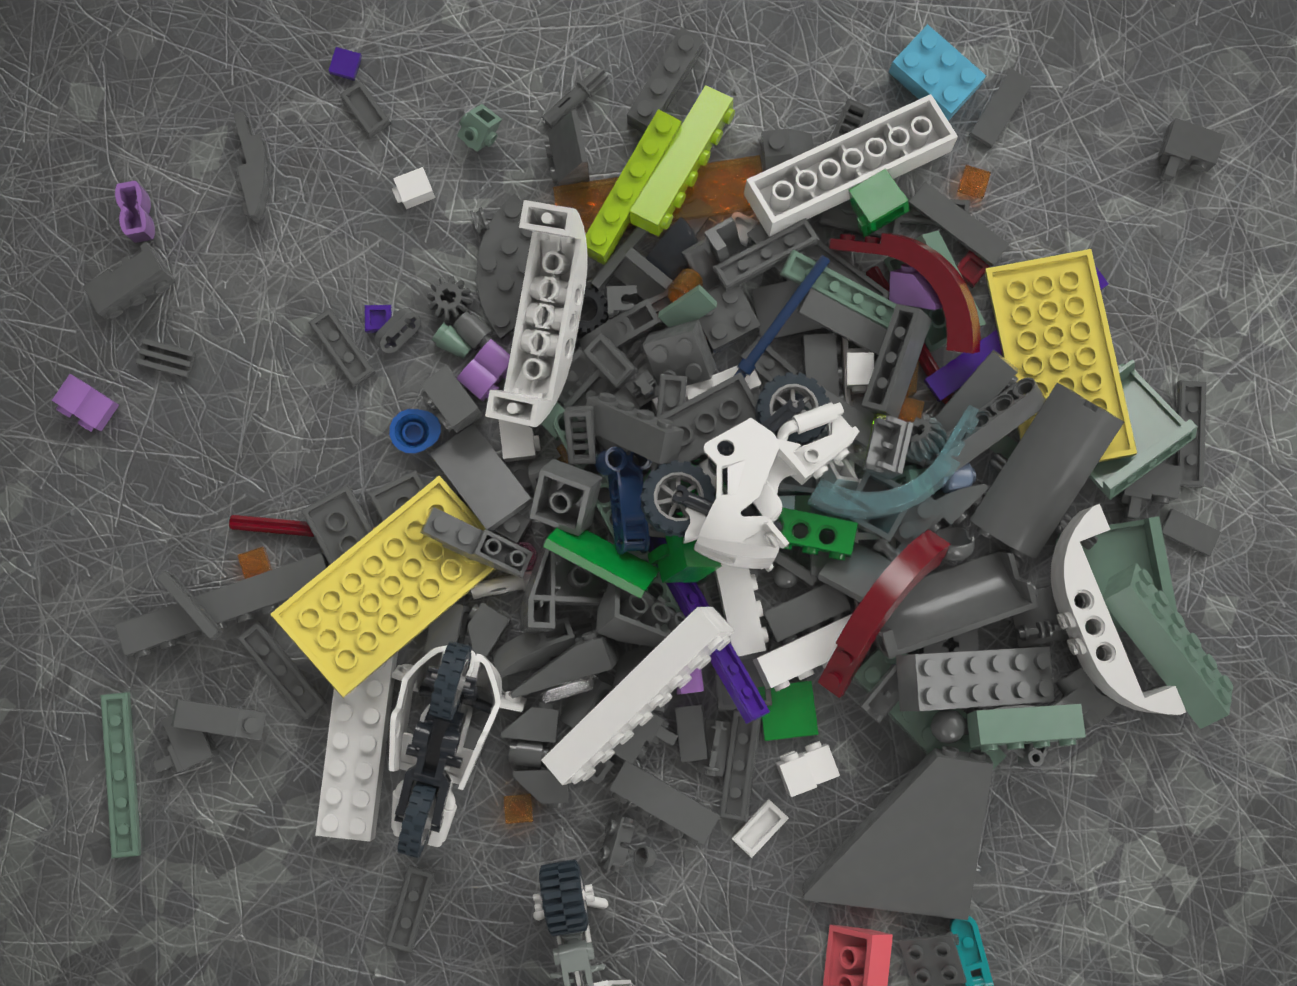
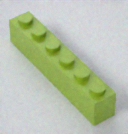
[630,85,735,237]
[586,109,682,265]

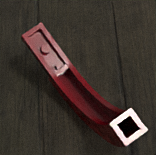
[829,233,981,354]
[818,529,951,698]

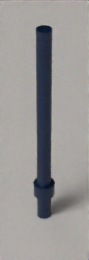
[734,255,830,379]

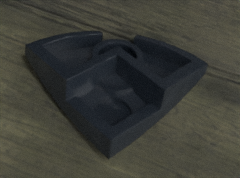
[645,217,698,292]

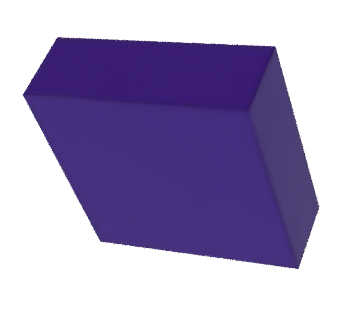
[328,47,362,81]
[365,305,392,333]

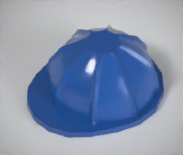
[389,409,441,454]

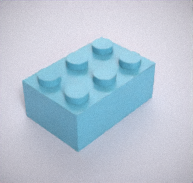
[888,24,986,121]

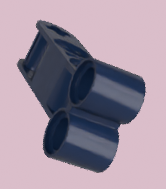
[595,447,652,554]

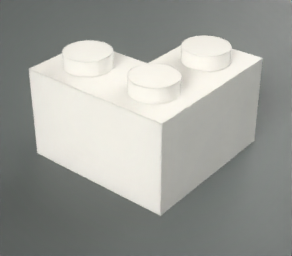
[776,741,840,797]

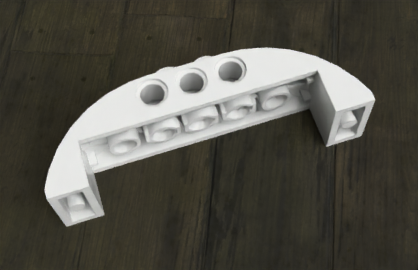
[485,200,587,427]
[1051,504,1186,715]

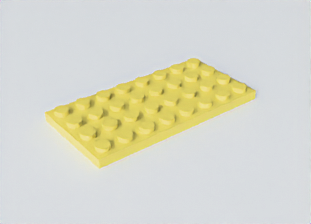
[985,249,1137,462]
[271,476,495,698]

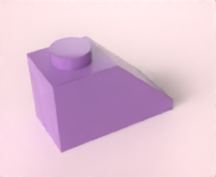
[889,264,943,310]

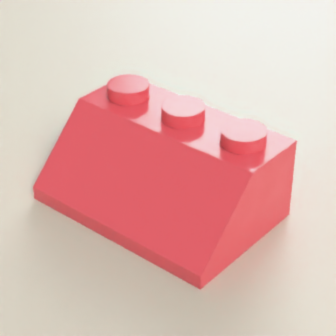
[823,925,893,986]

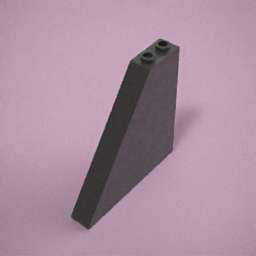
[802,746,993,920]

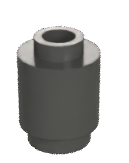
[453,311,493,350]
[509,739,549,768]

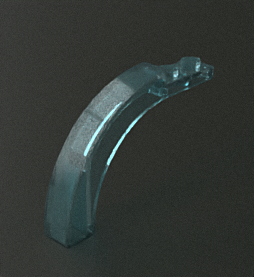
[807,405,979,519]

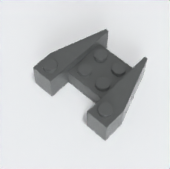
[520,532,615,633]

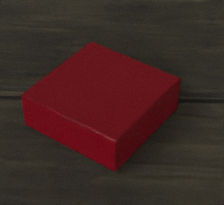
[957,251,990,288]

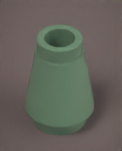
[431,323,472,359]

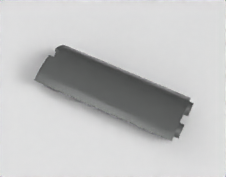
[970,383,1124,559]
[857,549,1038,659]

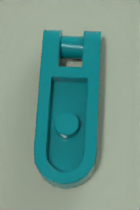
[949,915,994,986]

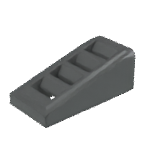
[829,98,872,141]
[564,406,596,465]

